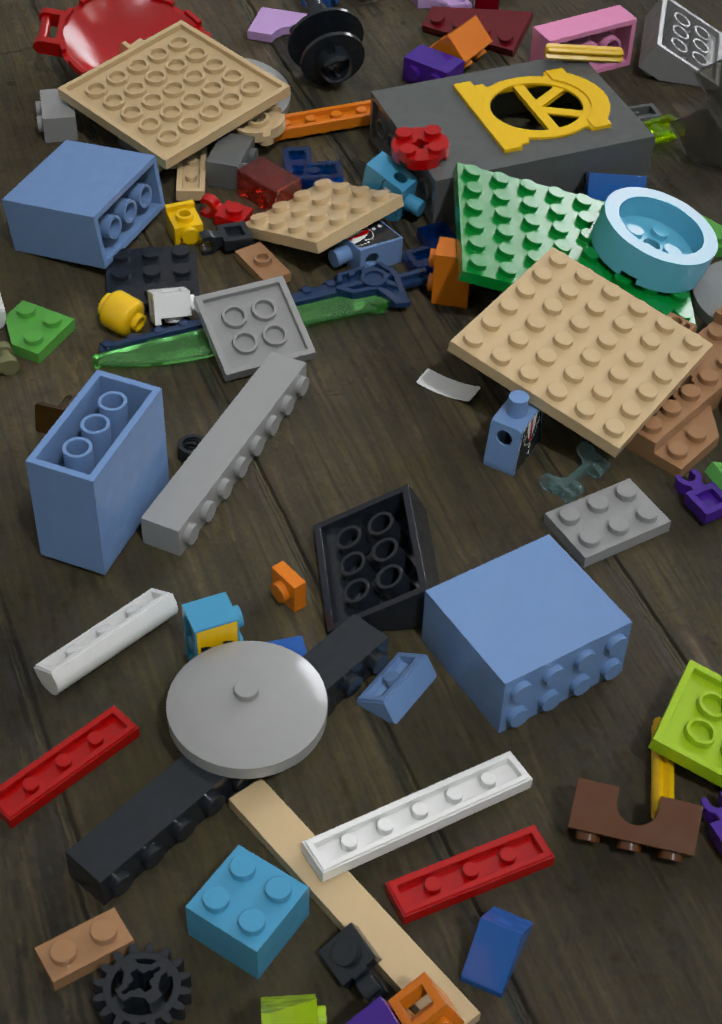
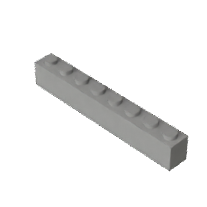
[141,352,309,556]

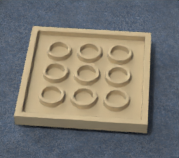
[245,179,404,254]

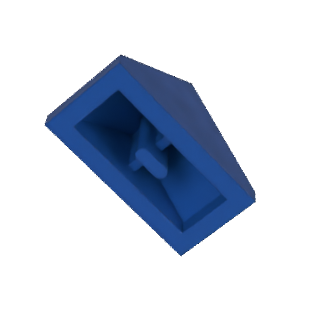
[460,906,534,998]

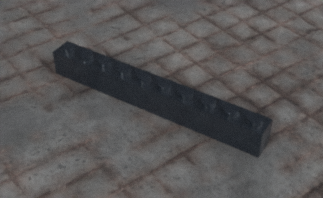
[66,614,388,906]

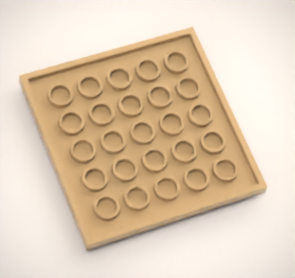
[57,20,290,170]
[447,247,713,458]

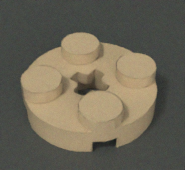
[232,104,286,146]

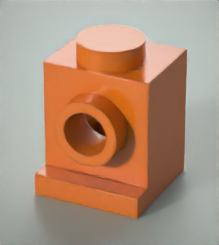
[388,972,464,1024]

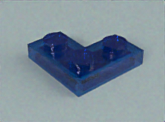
[282,146,344,190]
[403,221,456,275]

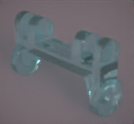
[539,441,611,503]

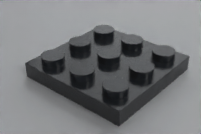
[106,244,200,313]

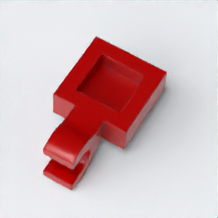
[200,193,253,225]

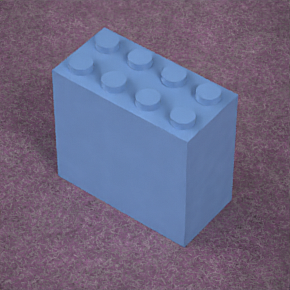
[2,140,165,269]
[25,369,169,575]
[421,534,632,733]

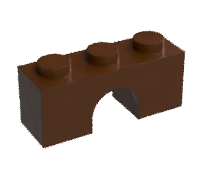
[568,777,703,863]

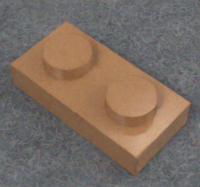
[34,907,134,991]

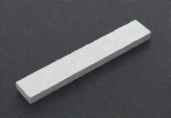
[301,751,533,882]

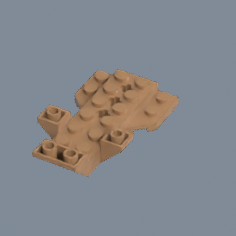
[625,306,722,477]

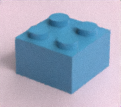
[185,845,309,979]

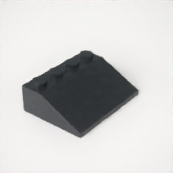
[314,484,441,634]

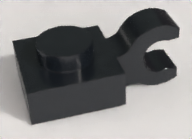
[199,221,253,256]
[318,922,390,1001]

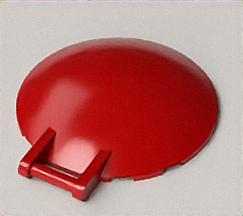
[33,0,212,75]

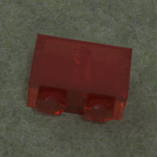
[237,156,302,211]

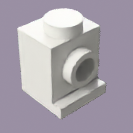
[147,287,196,326]

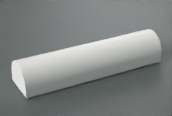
[33,588,178,695]

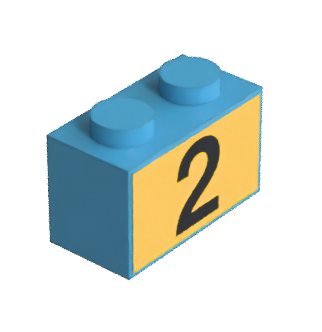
[181,591,244,661]

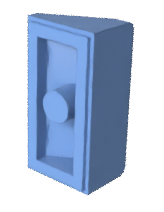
[356,652,436,724]

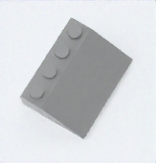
[638,0,722,89]

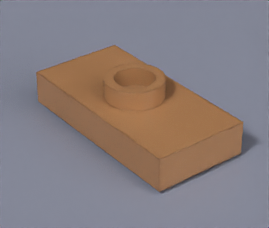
[235,242,291,283]

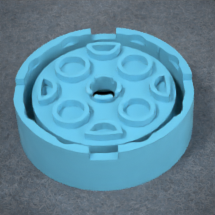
[591,187,718,293]

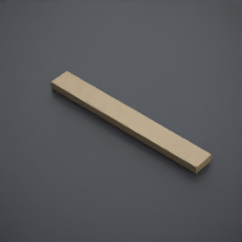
[228,778,481,1024]

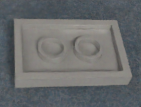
[543,478,671,568]

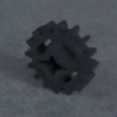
[93,942,192,1024]

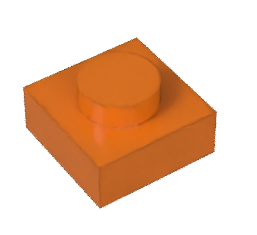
[270,561,306,613]

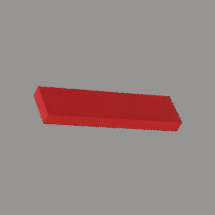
[0,705,140,829]
[385,824,555,925]

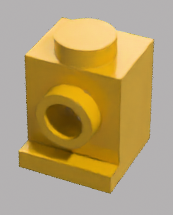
[165,199,204,246]

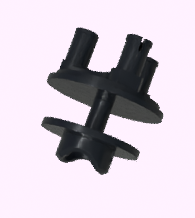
[287,0,365,85]

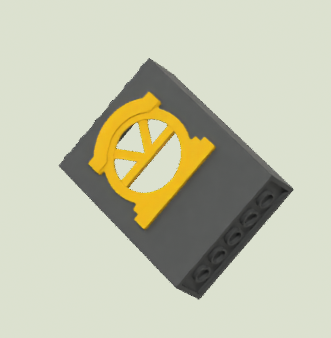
[369,59,655,230]

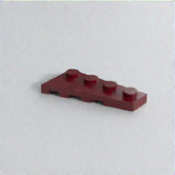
[422,6,533,57]

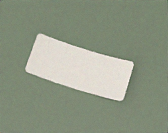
[416,368,481,401]

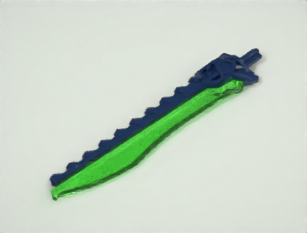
[92,262,428,369]

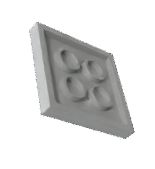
[193,276,316,382]

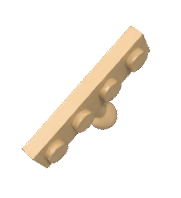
[157,145,208,202]

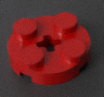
[391,124,449,170]

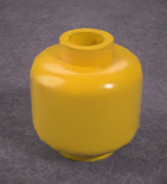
[98,290,146,337]

